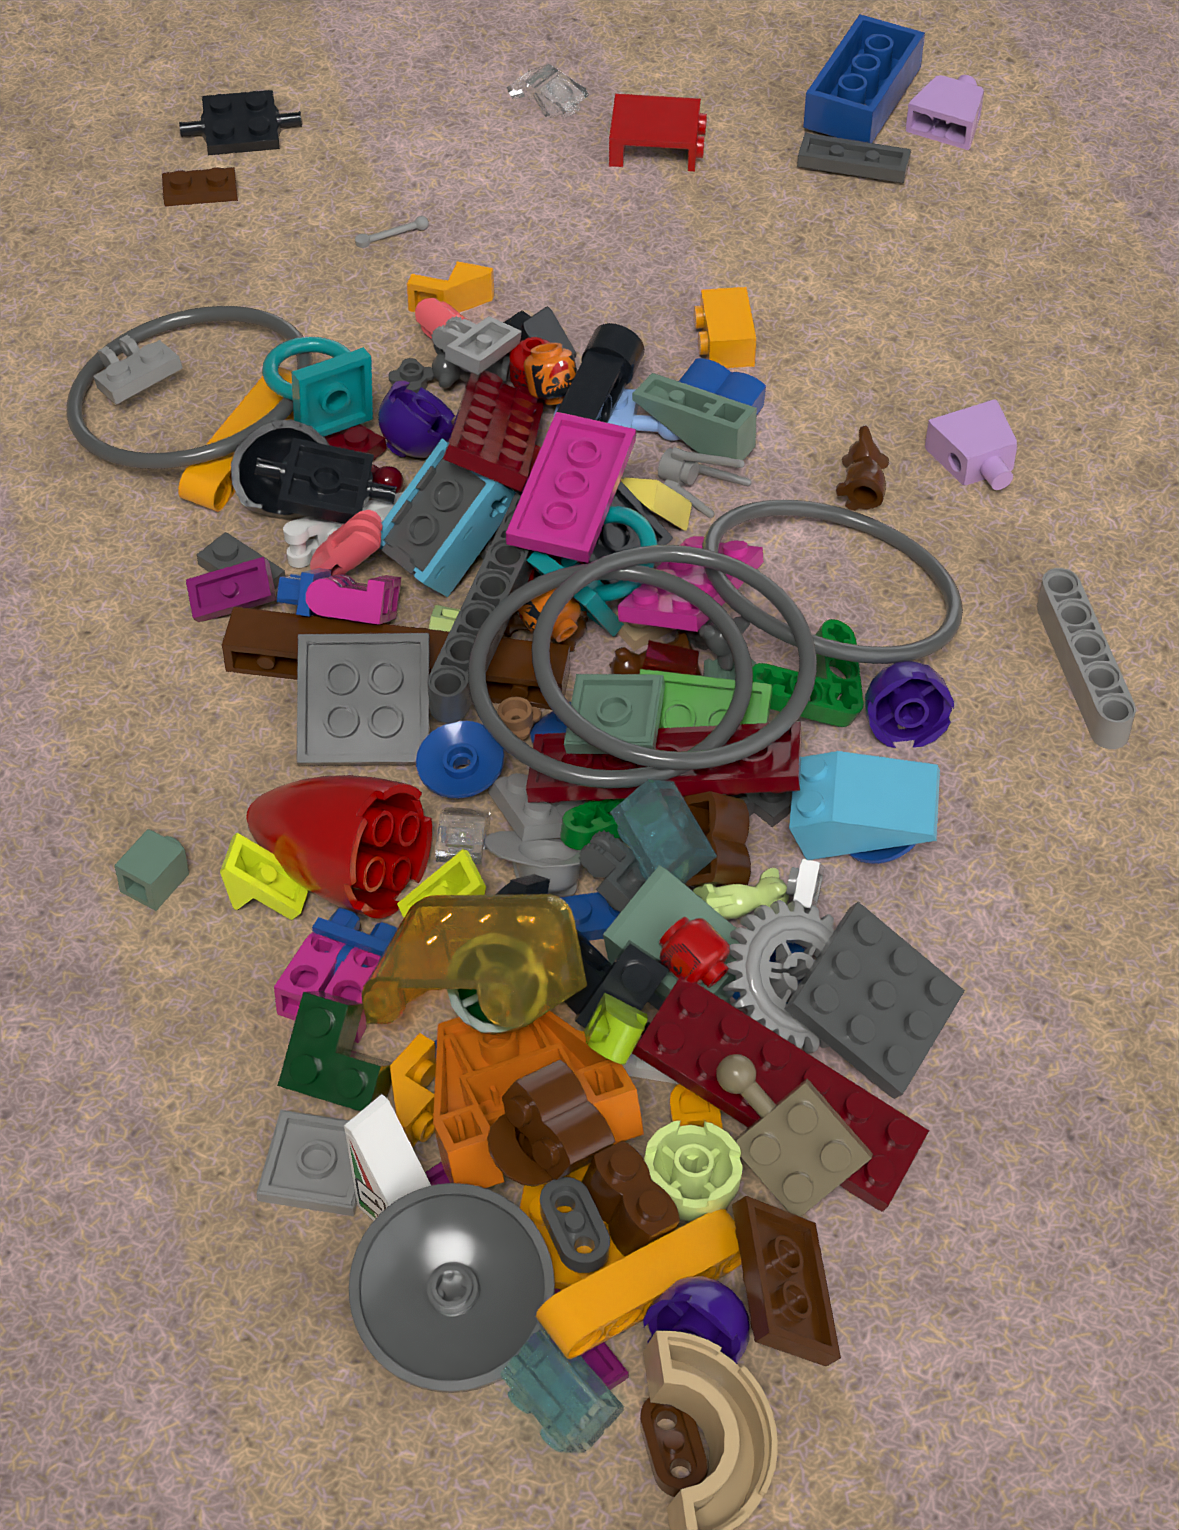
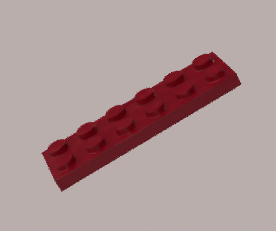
[443,371,545,492]
[526,721,802,803]
[632,976,930,1212]

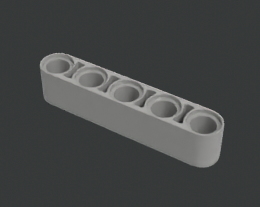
[1037,568,1136,749]

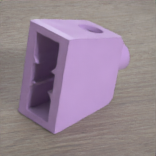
[906,75,984,150]
[925,399,1017,490]

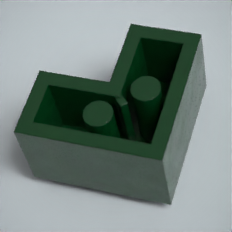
[277,991,392,1111]

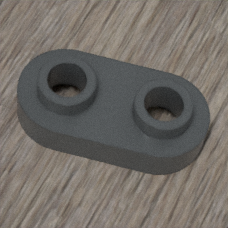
[540,1177,610,1273]

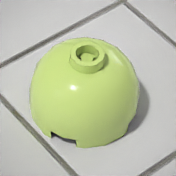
[644,1120,743,1222]

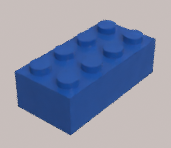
[803,14,925,143]

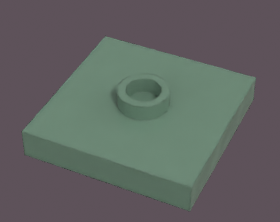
[564,674,665,754]

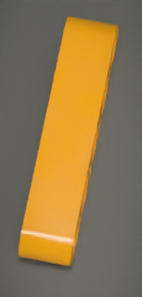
[178,367,294,512]
[535,1209,742,1359]

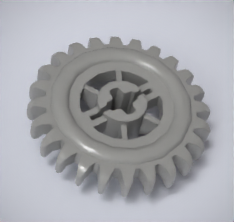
[723,900,835,1054]

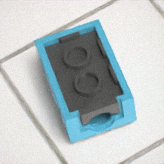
[380,439,516,597]

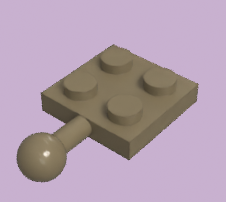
[716,1054,873,1217]

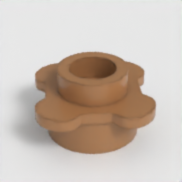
[497,697,541,740]

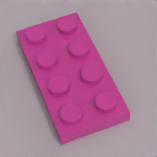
[506,412,636,563]
[617,536,764,632]

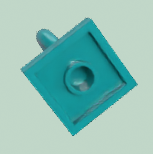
[262,337,373,437]
[527,506,657,637]

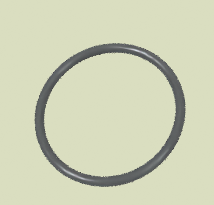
[66,306,313,469]
[702,500,963,664]
[531,545,817,770]
[468,564,753,788]

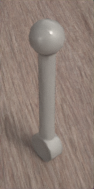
[355,216,429,248]

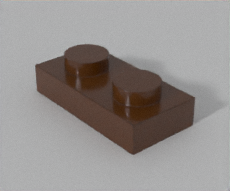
[162,167,238,207]

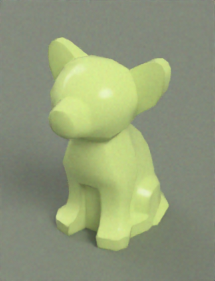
[693,868,789,920]

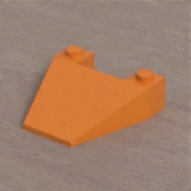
[433,1004,644,1188]

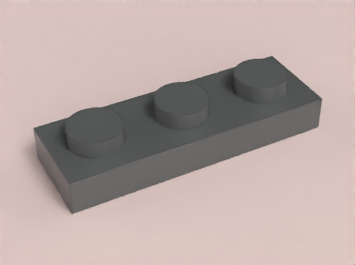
[797,133,911,183]

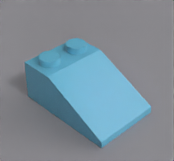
[789,751,940,860]

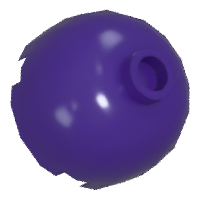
[378,381,455,458]
[865,661,954,748]
[643,1276,750,1364]

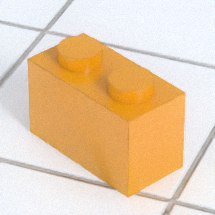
[693,287,756,368]

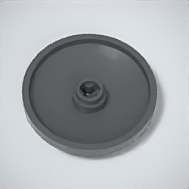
[349,1183,555,1393]

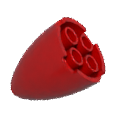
[246,775,432,919]

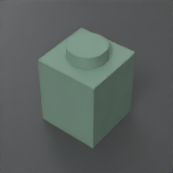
[114,829,189,911]

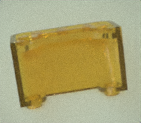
[361,894,587,1027]

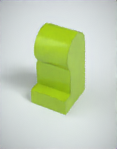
[584,993,648,1065]

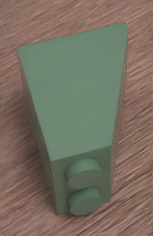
[603,865,740,1004]

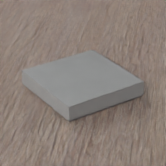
[256,1110,357,1216]

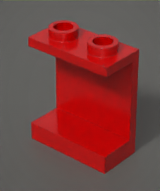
[609,93,707,172]

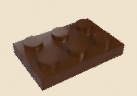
[732,1196,841,1366]

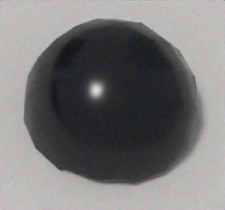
[231,420,329,519]

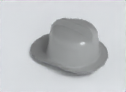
[484,831,581,896]

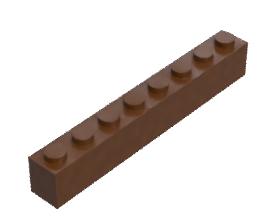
[222,607,570,710]

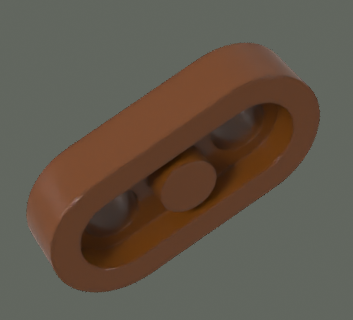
[640,1397,707,1497]

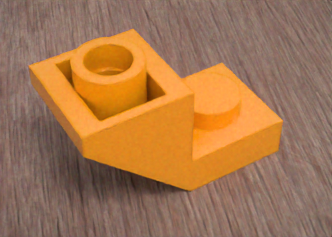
[407,261,494,313]
[390,1033,436,1148]

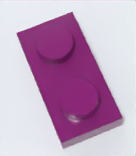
[186,557,277,622]

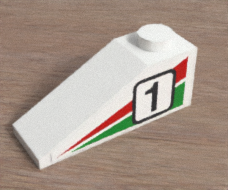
[344,1094,431,1221]

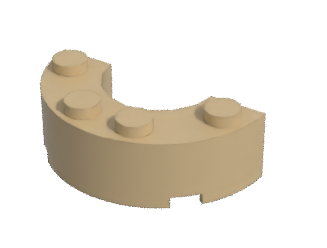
[643,1331,778,1530]

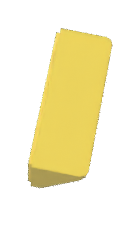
[621,478,692,531]

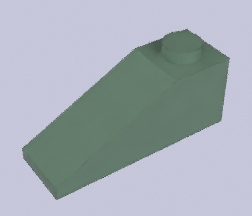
[632,373,757,468]

